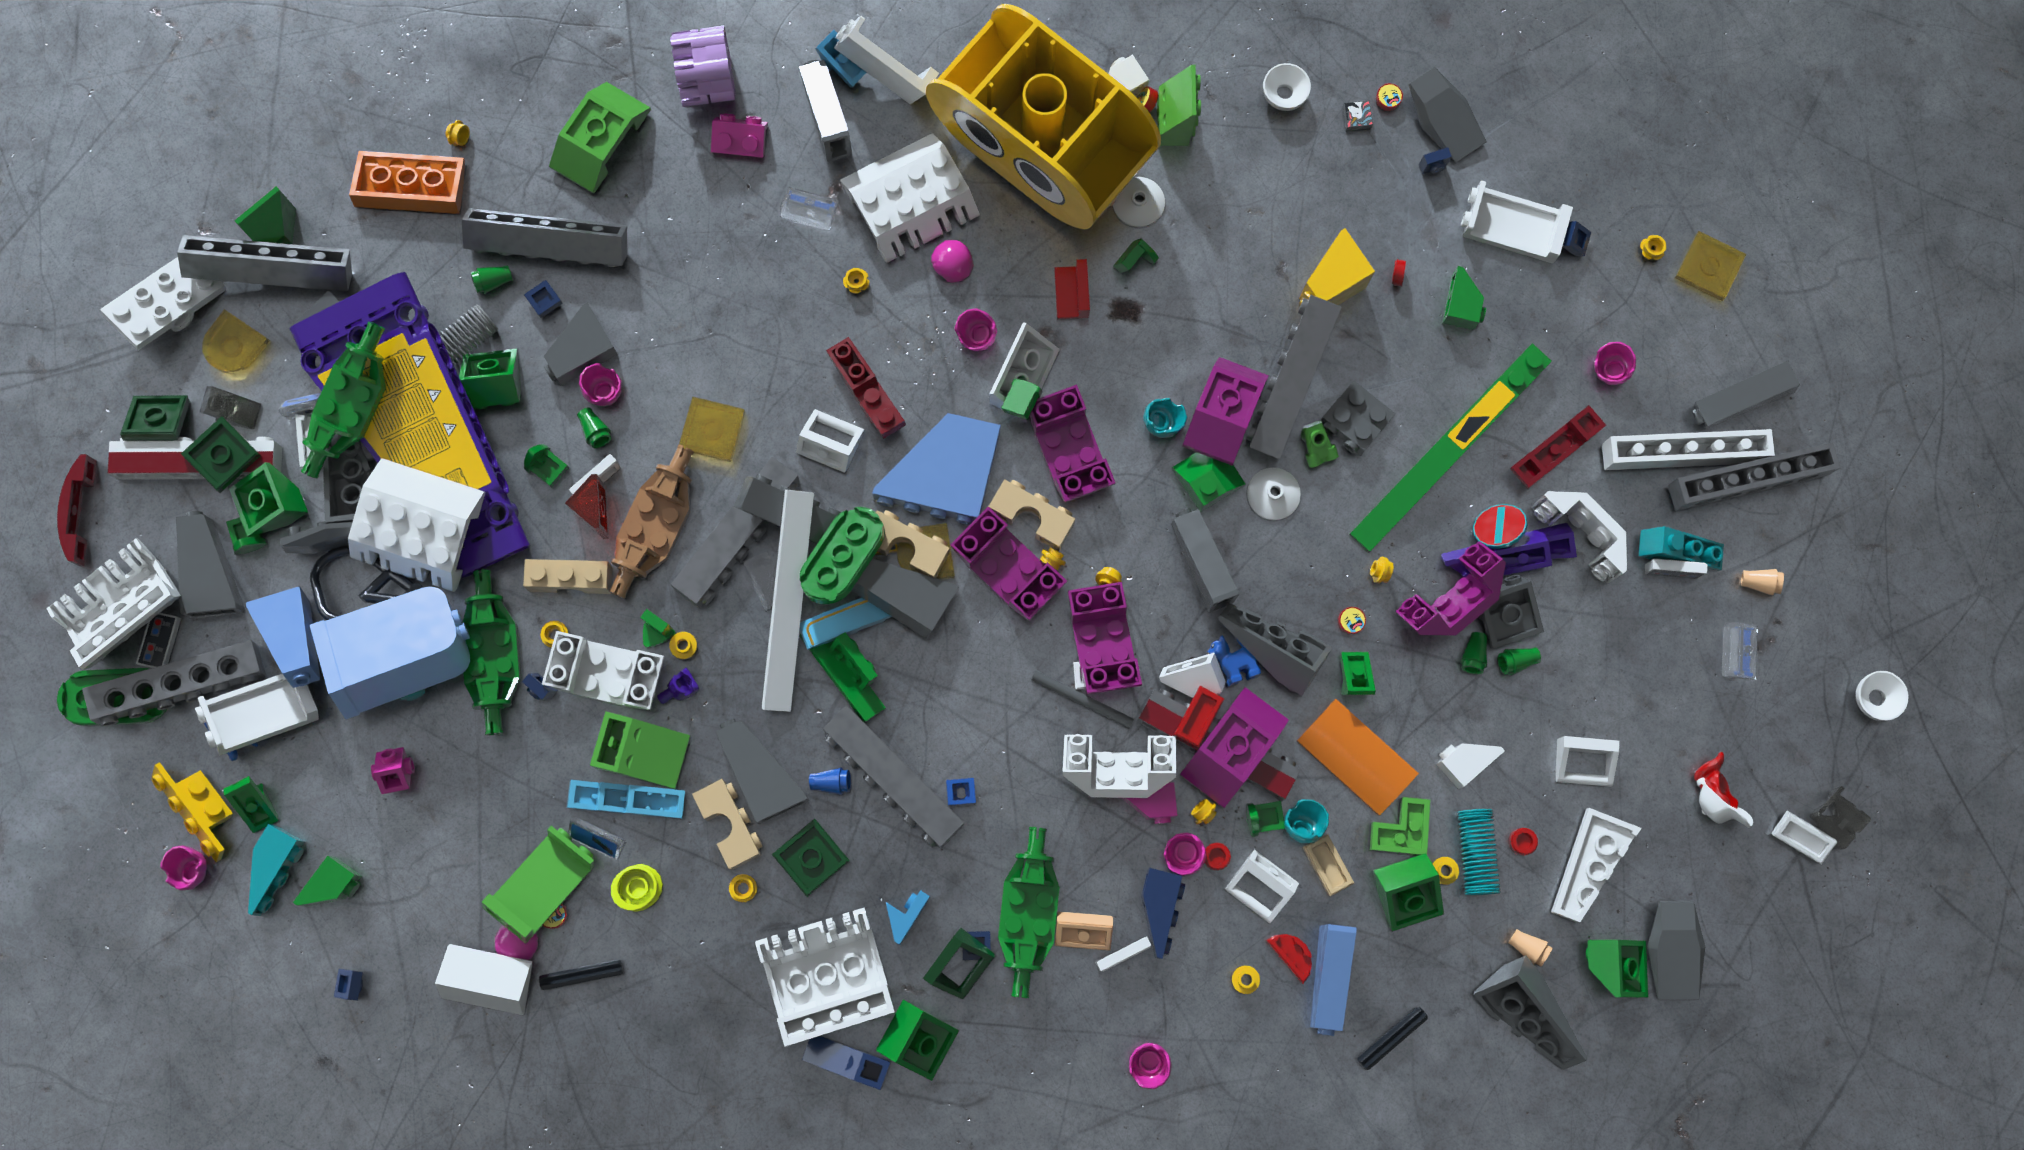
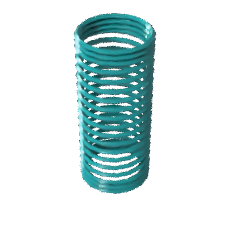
[1457,809,1501,895]

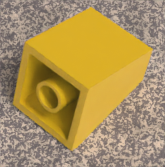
[1299,228,1375,305]

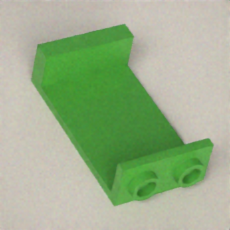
[482,826,594,944]

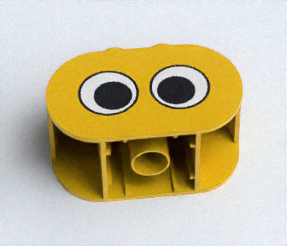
[926,4,1161,229]

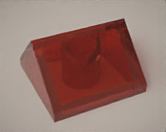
[565,474,609,539]

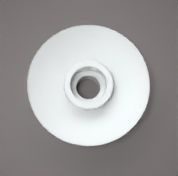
[1113,177,1165,228]
[1247,468,1301,521]

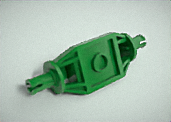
[301,321,386,479]
[462,570,522,736]
[998,827,1060,998]

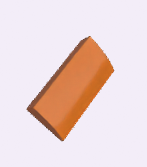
[349,151,465,214]
[1297,699,1419,816]

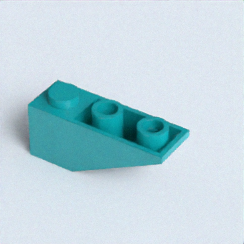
[1639,526,1724,571]
[248,824,305,916]

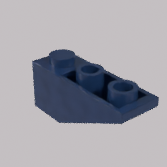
[1141,868,1185,959]
[802,1036,892,1090]

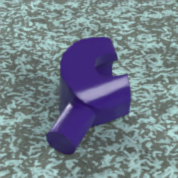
[657,668,699,704]

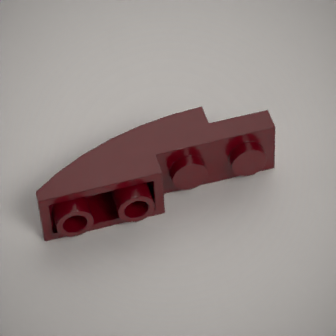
[826,337,906,439]

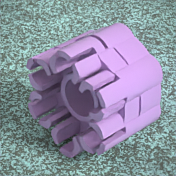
[670,26,736,107]

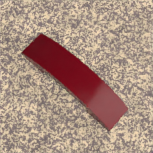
[1510,405,1606,489]
[57,454,97,566]

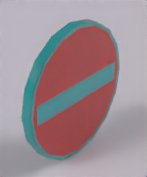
[1473,504,1528,549]

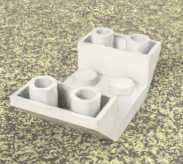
[1531,491,1627,584]
[542,631,664,710]
[1063,734,1176,798]

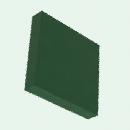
[120,395,190,441]
[181,416,261,493]
[772,818,850,898]

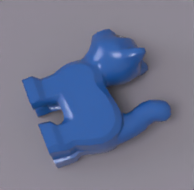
[1207,635,1261,688]

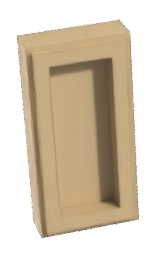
[1302,834,1355,897]

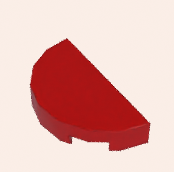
[1265,934,1312,984]

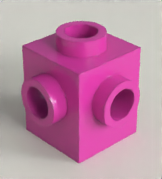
[371,747,415,794]

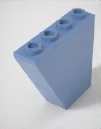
[872,413,1001,525]

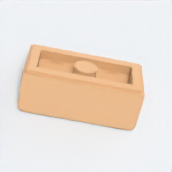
[1055,912,1113,951]

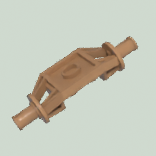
[609,445,694,599]

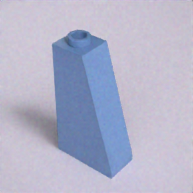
[246,586,320,688]
[1310,924,1357,1036]

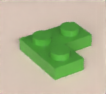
[1370,797,1430,855]

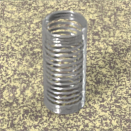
[440,304,498,365]

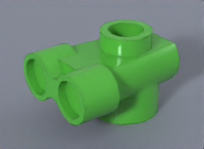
[1301,421,1339,468]

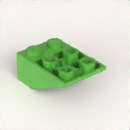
[1157,65,1201,146]
[590,711,690,789]

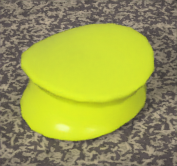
[611,864,663,912]

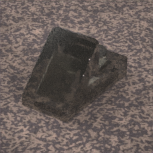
[200,386,261,429]

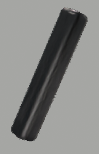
[539,960,623,990]
[1357,1007,1428,1070]

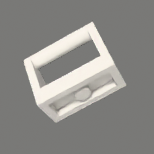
[796,409,864,473]
[1556,736,1619,787]
[1225,849,1299,924]

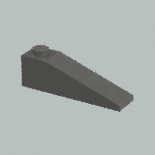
[323,434,372,524]
[1218,604,1333,696]
[1473,956,1587,1070]

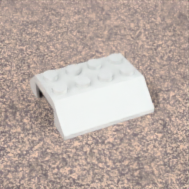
[840,133,980,263]
[348,459,486,592]
[47,538,181,670]
[755,908,895,1047]

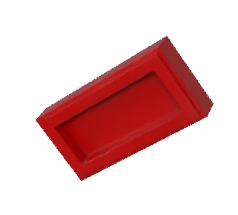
[1174,686,1224,748]

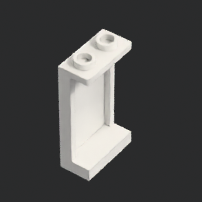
[834,16,939,104]
[1461,181,1573,264]
[195,674,319,756]

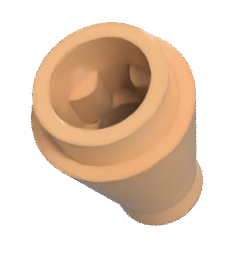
[1741,569,1784,596]
[1508,929,1553,967]

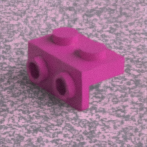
[711,113,768,158]

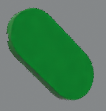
[800,507,885,604]
[57,668,172,726]

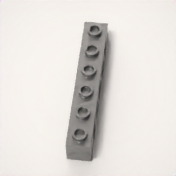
[1668,442,1841,511]
[82,640,265,726]

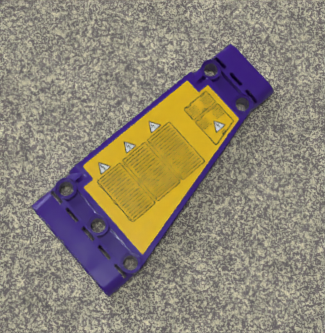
[290,272,531,578]

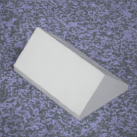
[989,323,1060,409]
[435,944,532,1015]

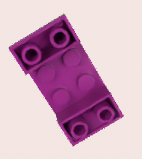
[1182,357,1269,466]
[1029,385,1116,503]
[950,507,1067,621]
[1396,541,1506,636]
[1068,582,1142,695]
[1179,687,1289,808]

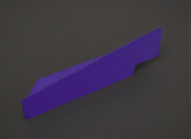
[1441,523,1577,577]

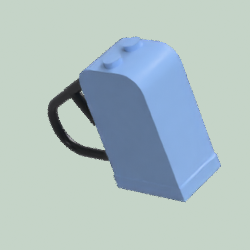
[310,545,470,719]

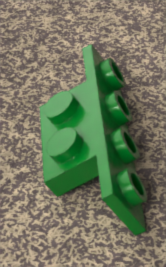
[799,632,886,723]

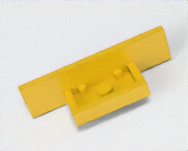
[151,762,233,863]

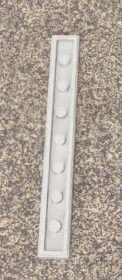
[762,490,814,712]

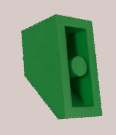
[1442,266,1486,330]
[293,856,362,907]

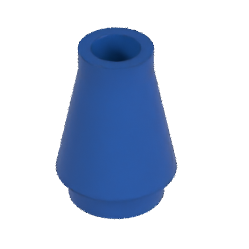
[809,767,851,795]

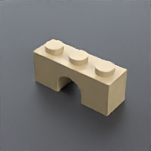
[988,479,1075,551]
[876,510,950,578]
[523,559,613,594]
[692,779,763,870]

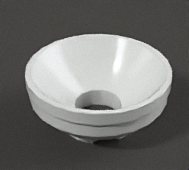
[1263,63,1311,111]
[1856,671,1908,721]

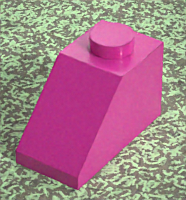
[1122,782,1177,824]

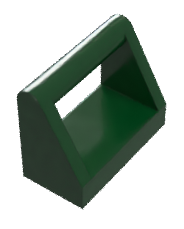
[923,928,996,999]

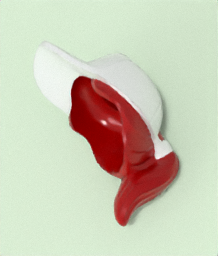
[1694,752,1753,828]

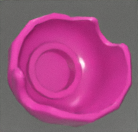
[931,240,974,283]
[955,308,997,352]
[1594,342,1636,385]
[579,363,622,407]
[1164,832,1206,876]
[160,845,207,891]
[495,925,538,960]
[1129,1043,1172,1089]

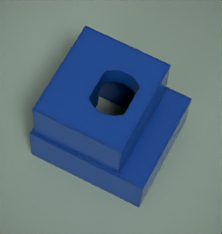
[946,778,976,806]

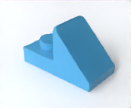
[815,30,867,88]
[886,890,930,945]

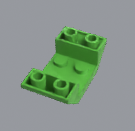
[549,82,651,194]

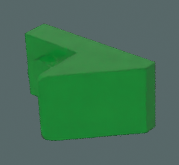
[1340,652,1376,695]
[223,776,279,833]

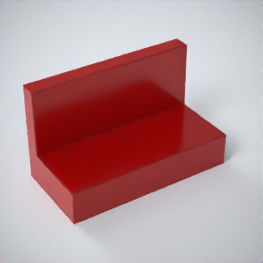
[1054,259,1090,319]

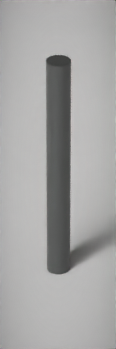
[1031,671,1134,728]

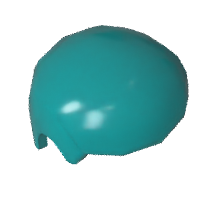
[1143,398,1188,438]
[1284,799,1329,844]

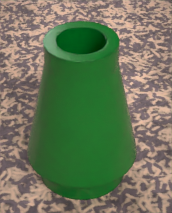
[471,265,513,294]
[577,407,611,448]
[1460,632,1488,674]
[1498,647,1541,676]

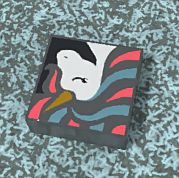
[1342,100,1373,131]

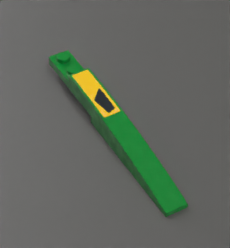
[1349,343,1552,552]

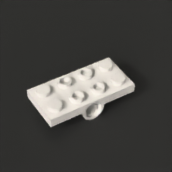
[100,257,226,351]

